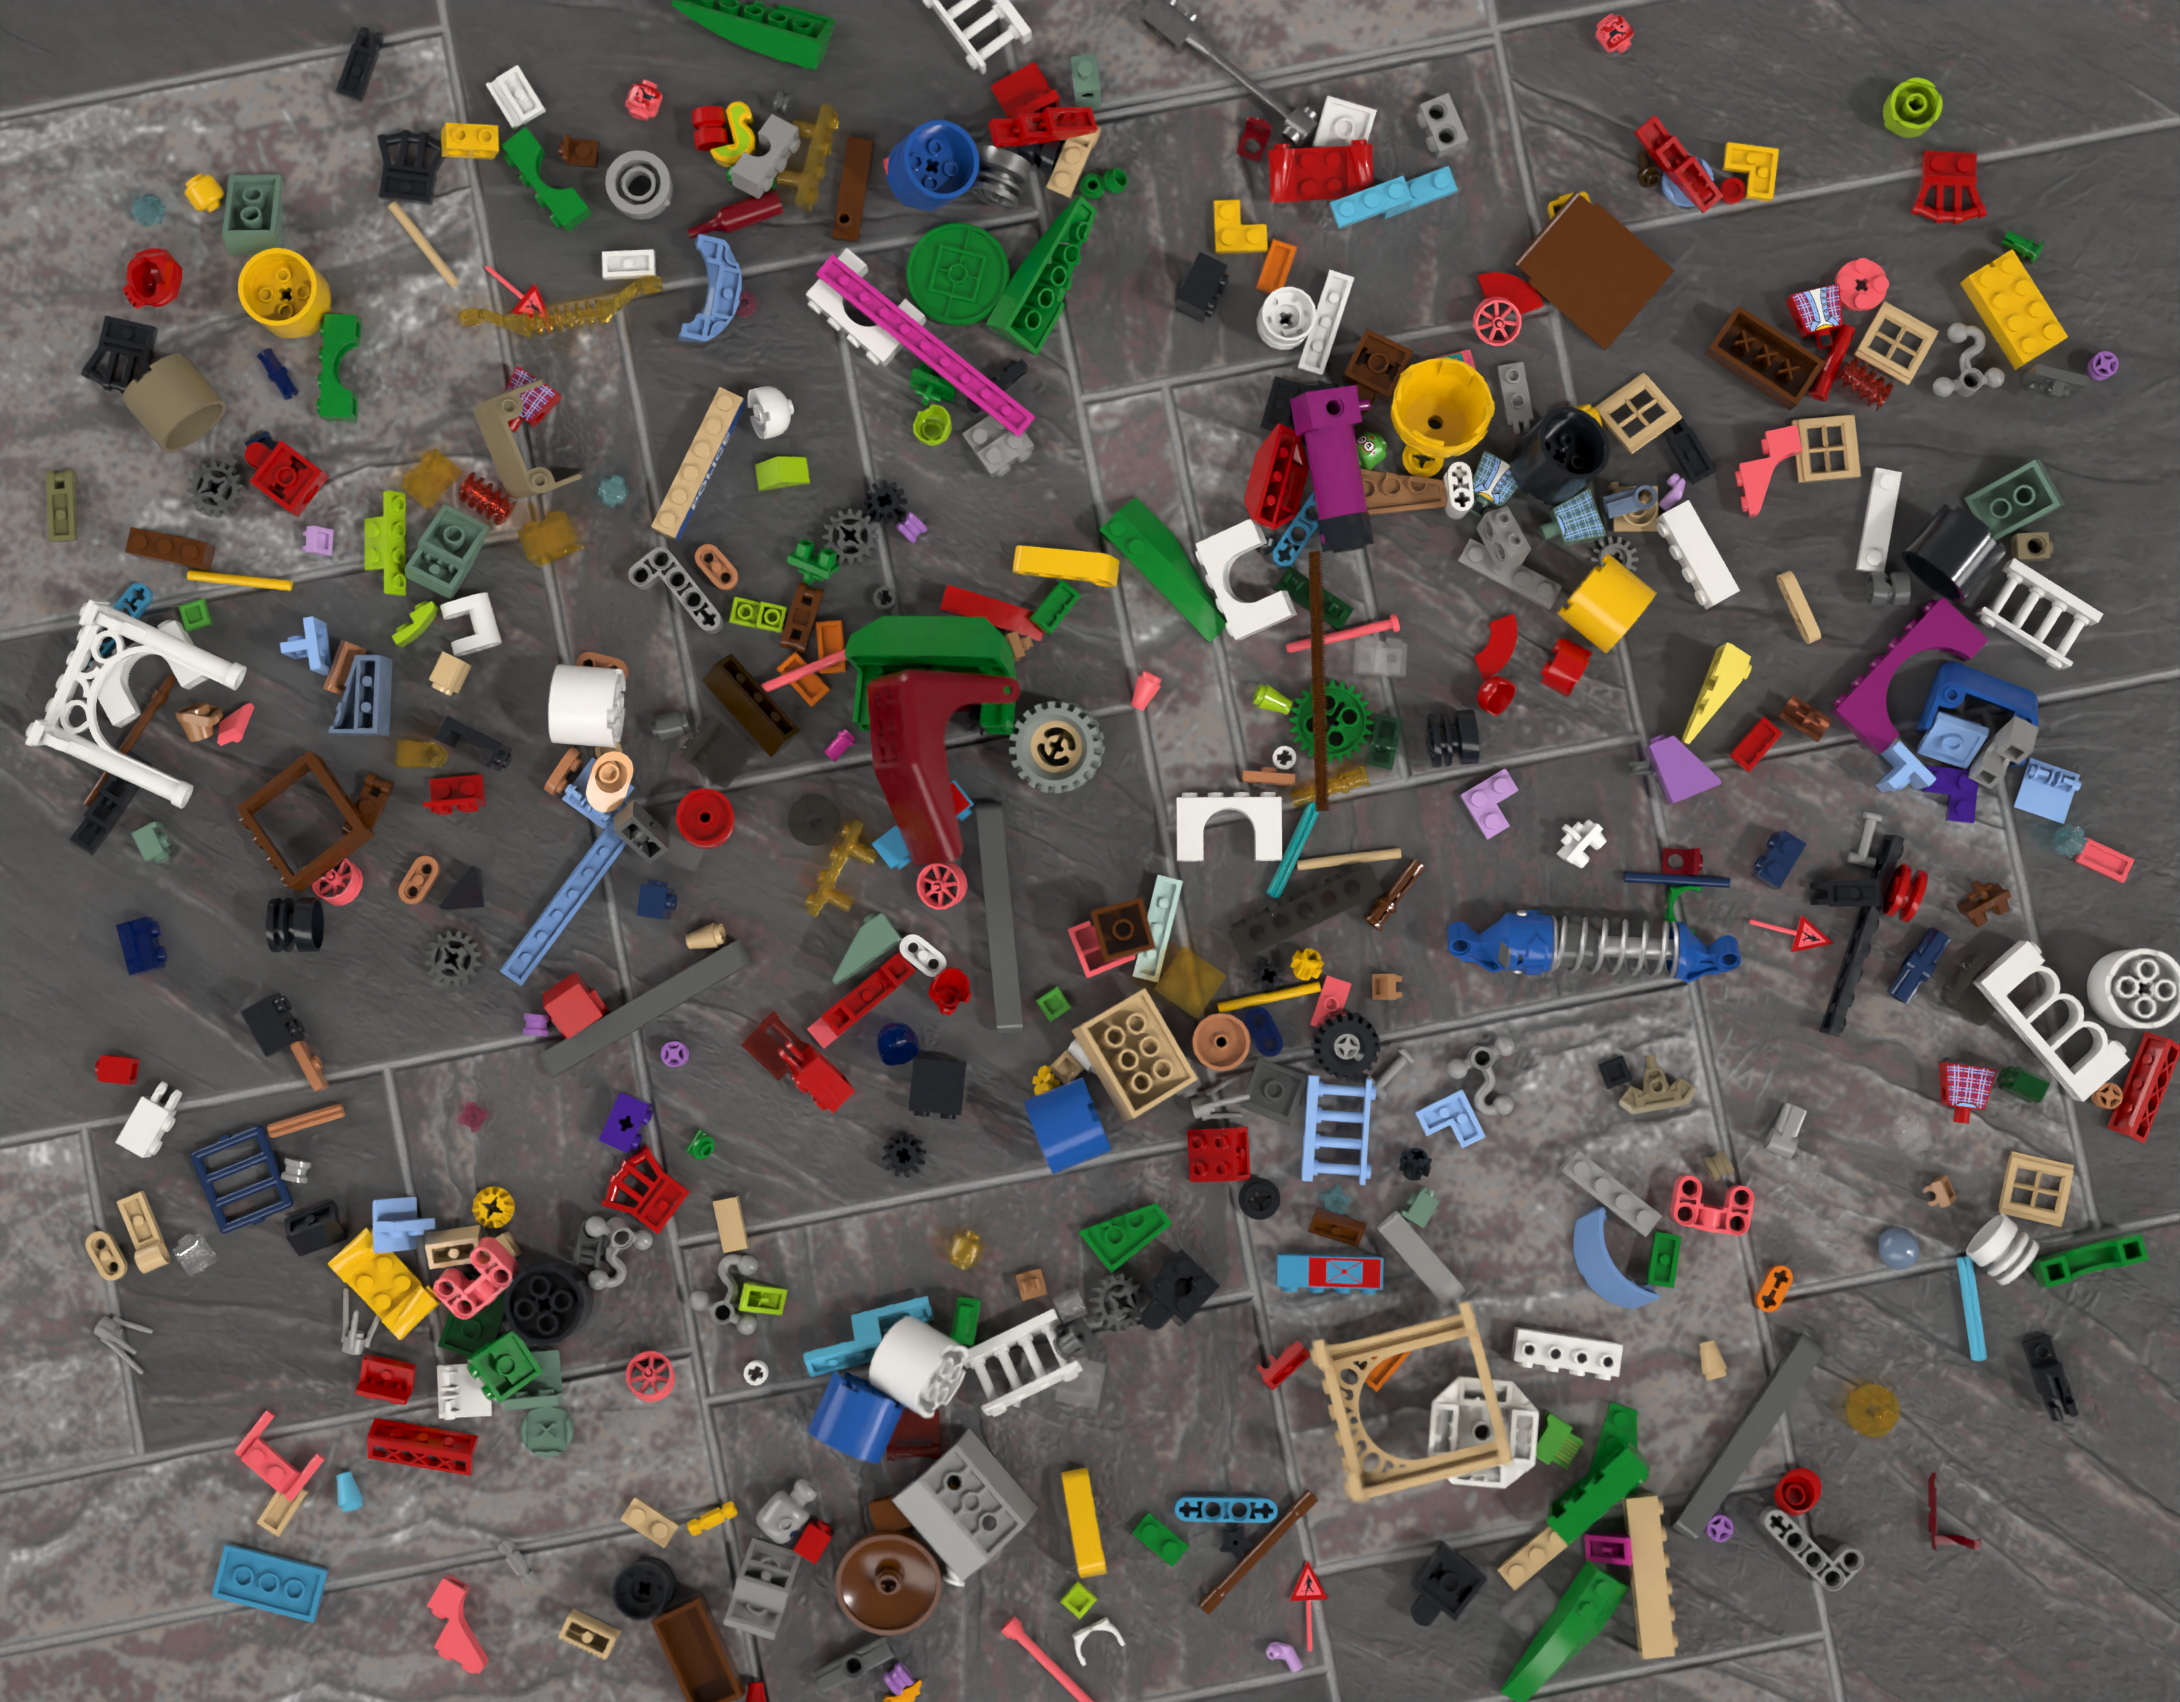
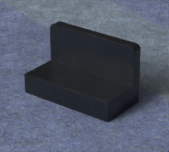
[285,1201,348,1257]

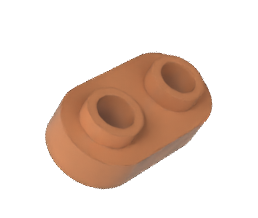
[695,544,739,591]
[576,652,629,681]
[544,747,583,796]
[398,856,441,904]

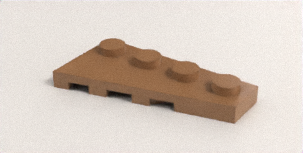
[1361,469,1447,516]

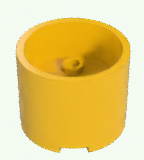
[238,248,331,339]
[1557,553,1657,654]

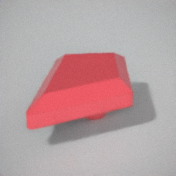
[217,703,254,746]

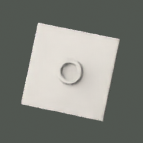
[1312,95,1377,147]

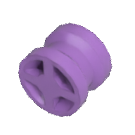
[2086,351,2119,381]
[895,511,928,544]
[522,1013,550,1036]
[661,1041,690,1067]
[1704,1512,1733,1542]
[882,1661,915,1696]

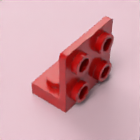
[991,62,1060,118]
[423,775,486,815]
[1187,1127,1251,1182]

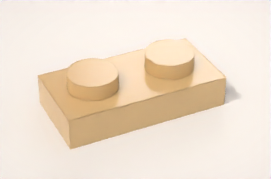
[620,1496,680,1548]

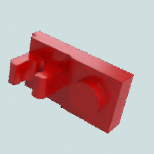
[1256,1341,1311,1390]

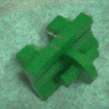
[909,362,956,407]
[787,539,841,585]

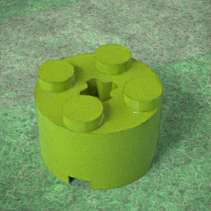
[1883,78,1943,138]

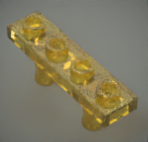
[778,104,839,212]
[804,819,878,917]

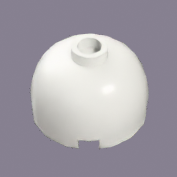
[747,386,794,440]

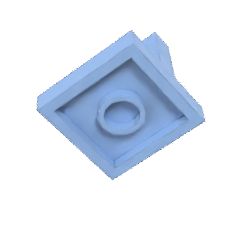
[280,617,332,676]
[1917,709,1989,769]
[1875,741,1936,793]

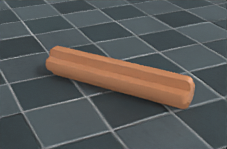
[267,1104,345,1138]

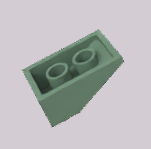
[222,174,283,255]
[1965,459,2065,541]
[833,912,903,985]

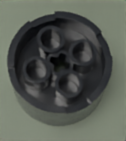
[1510,407,1610,505]
[1901,504,2006,603]
[503,1260,594,1345]

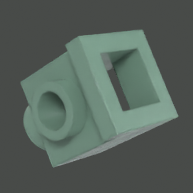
[131,821,171,864]
[1399,1185,1440,1228]

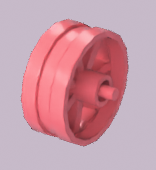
[1473,297,1522,346]
[312,858,363,906]
[917,862,968,910]
[626,1351,675,1402]

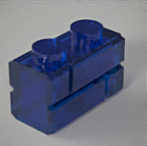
[116,917,168,976]

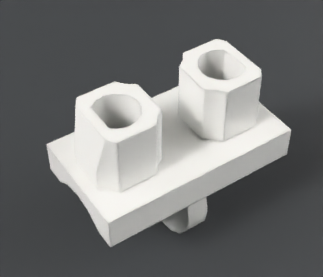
[1556,819,1606,868]

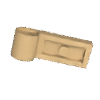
[1046,126,1101,198]
[117,1191,170,1274]

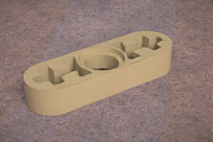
[1777,570,1821,644]

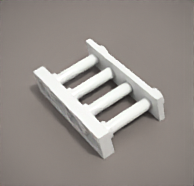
[922,0,1032,75]
[1975,558,2103,670]
[963,1308,1083,1416]

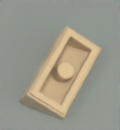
[713,1196,749,1253]

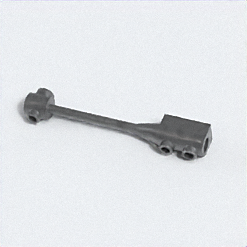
[1139,0,1318,146]

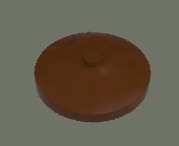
[835,1530,942,1636]

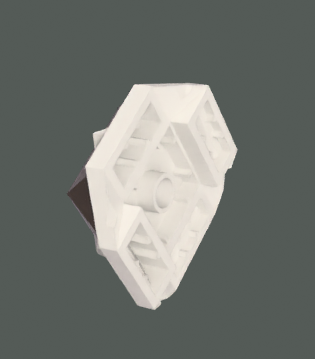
[1428,1376,1539,1488]

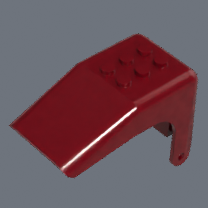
[867,670,1020,865]

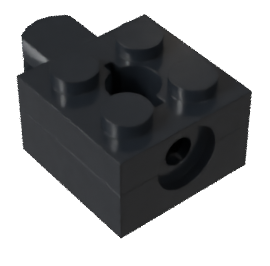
[1140,1249,1220,1331]
[1410,1540,1488,1627]

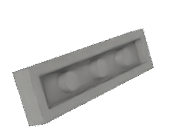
[1458,538,1562,610]

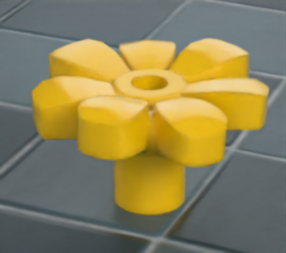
[1032,1065,1060,1096]

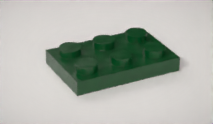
[438,1270,507,1357]

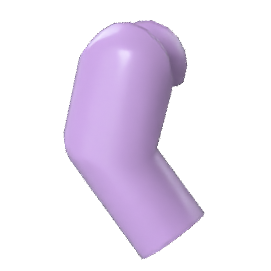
[1658,473,1686,512]
[1266,1642,1303,1673]

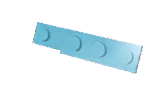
[1329,166,1458,229]
[803,1296,934,1377]

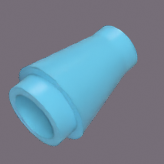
[336,1471,364,1513]

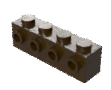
[702,653,801,757]

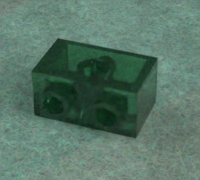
[1364,714,1403,773]

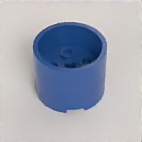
[887,120,979,211]
[1024,1077,1112,1174]
[807,1370,905,1463]

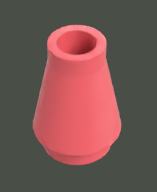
[1130,670,1162,711]

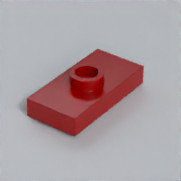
[1728,716,1783,773]

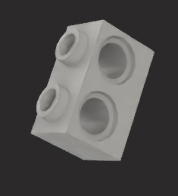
[1416,93,1469,158]
[1476,506,1531,572]

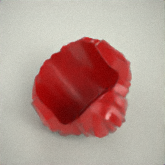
[928,968,971,1016]

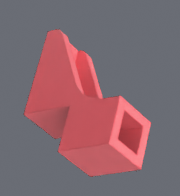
[1735,425,1802,518]
[427,1573,488,1674]

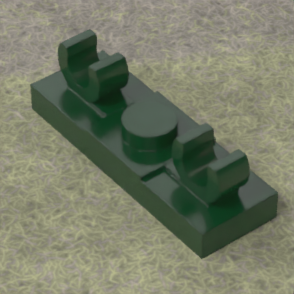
[1275,566,1354,631]

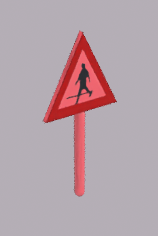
[485,265,553,323]
[1748,915,1833,952]
[1289,1560,1328,1651]

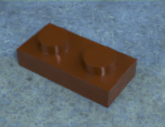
[1308,1208,1366,1247]

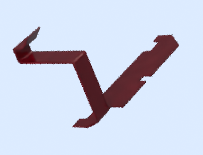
[1928,1472,1981,1551]

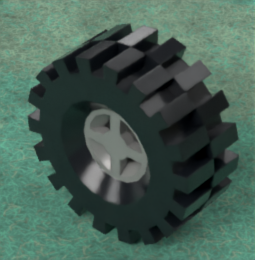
[1311,1010,1380,1080]

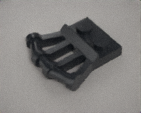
[377,129,447,205]
[81,315,158,394]
[1260,376,1339,447]

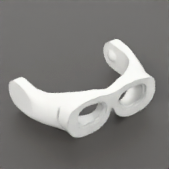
[1072,1617,1125,1666]

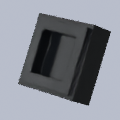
[1597,1055,1632,1089]

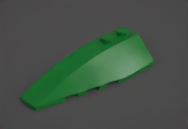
[672,0,835,70]
[986,195,1097,356]
[1099,497,1226,643]
[1499,1559,1631,1702]

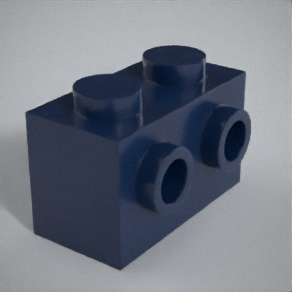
[1751,830,1807,890]
[637,880,677,920]

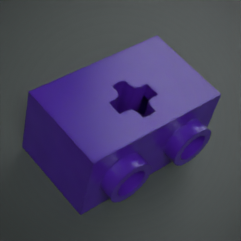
[599,1092,653,1153]

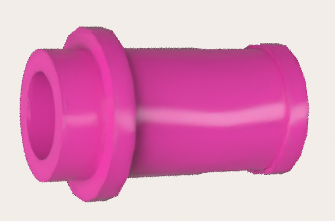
[823,729,856,762]

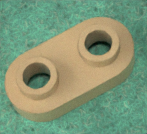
[86,1231,128,1281]

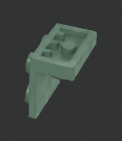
[505,1349,564,1410]

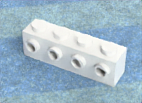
[1655,500,1740,610]
[1511,1327,1623,1380]

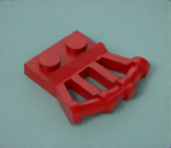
[1910,151,1986,225]
[601,1144,691,1234]

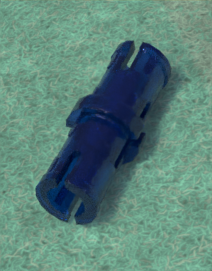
[257,348,299,400]

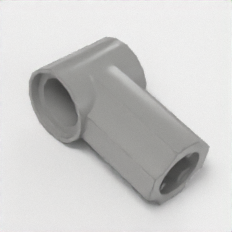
[1764,1102,1807,1159]

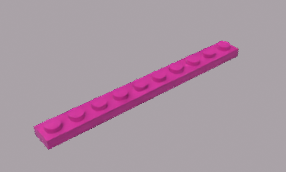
[816,254,1035,438]

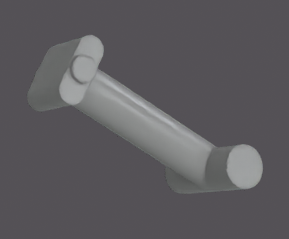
[1847,811,1883,868]
[1362,1047,1415,1100]

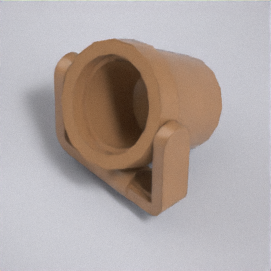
[175,702,223,742]

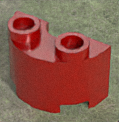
[1540,637,1593,697]

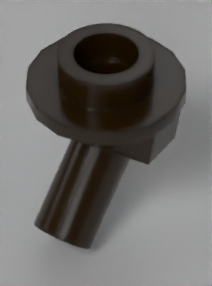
[1637,151,1663,188]

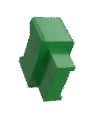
[950,1295,981,1345]

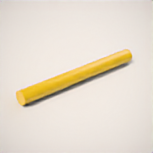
[187,570,293,591]
[1217,981,1321,1013]

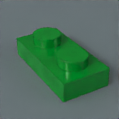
[1646,1231,1682,1289]
[1132,1511,1189,1567]

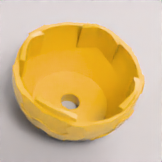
[1390,357,1495,458]

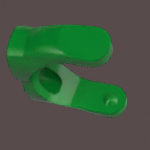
[1664,886,1702,934]

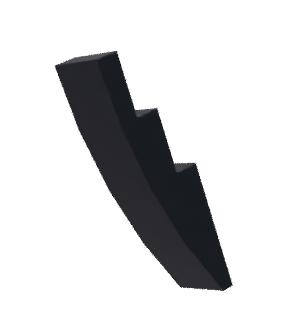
[69,750,152,856]

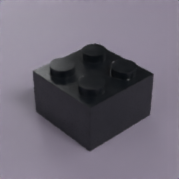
[1175,252,1229,323]
[240,993,305,1057]

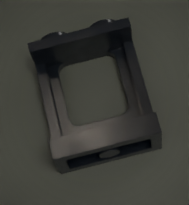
[434,716,512,772]

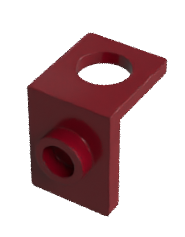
[1236,116,1272,163]
[1661,848,1703,876]

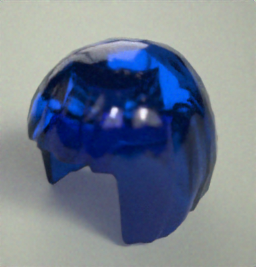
[877,1022,920,1066]

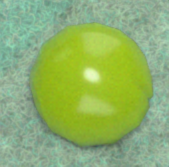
[913,404,952,446]

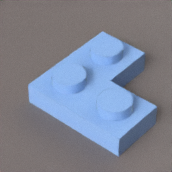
[1414,1089,1486,1148]

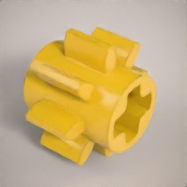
[1290,948,1324,981]

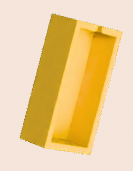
[1960,249,2068,370]

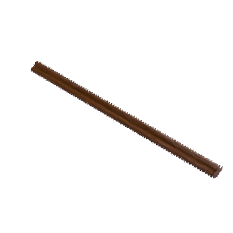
[1308,550,1330,812]

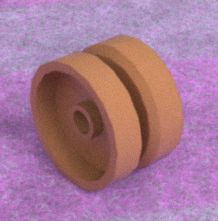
[1192,1013,1251,1071]

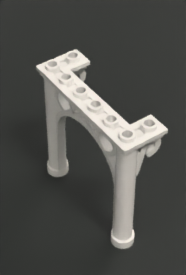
[25,599,247,809]

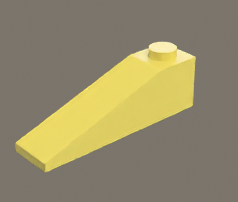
[1681,642,1752,746]

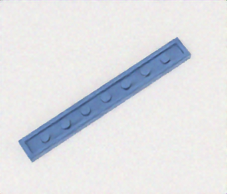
[500,802,628,986]

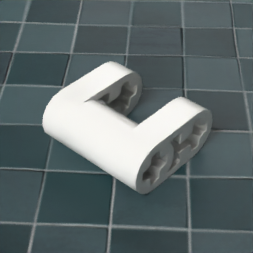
[1443,462,1474,519]
[440,592,502,657]

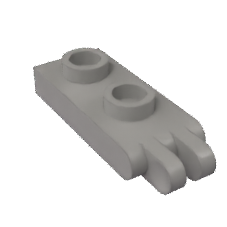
[1497,362,1533,435]

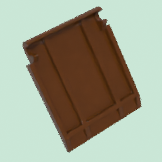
[1513,192,1674,351]

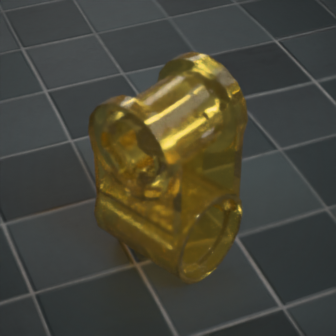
[395,740,448,768]

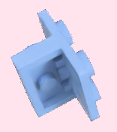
[373,1197,435,1253]

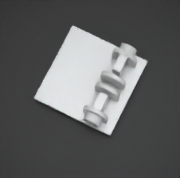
[437,1364,492,1420]

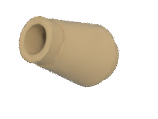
[686,922,727,949]
[1699,1340,1728,1381]

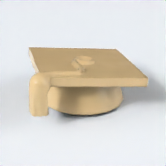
[1608,481,1659,532]

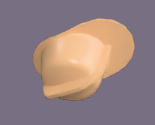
[586,751,634,812]

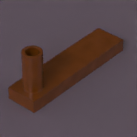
[832,136,874,243]

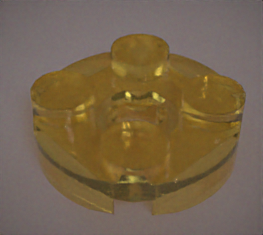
[1845,1383,1900,1437]

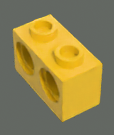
[441,123,499,159]

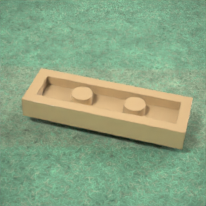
[1496,1525,1567,1591]

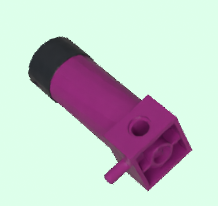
[1290,385,1374,553]

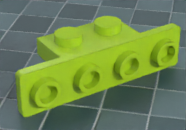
[364,490,406,596]

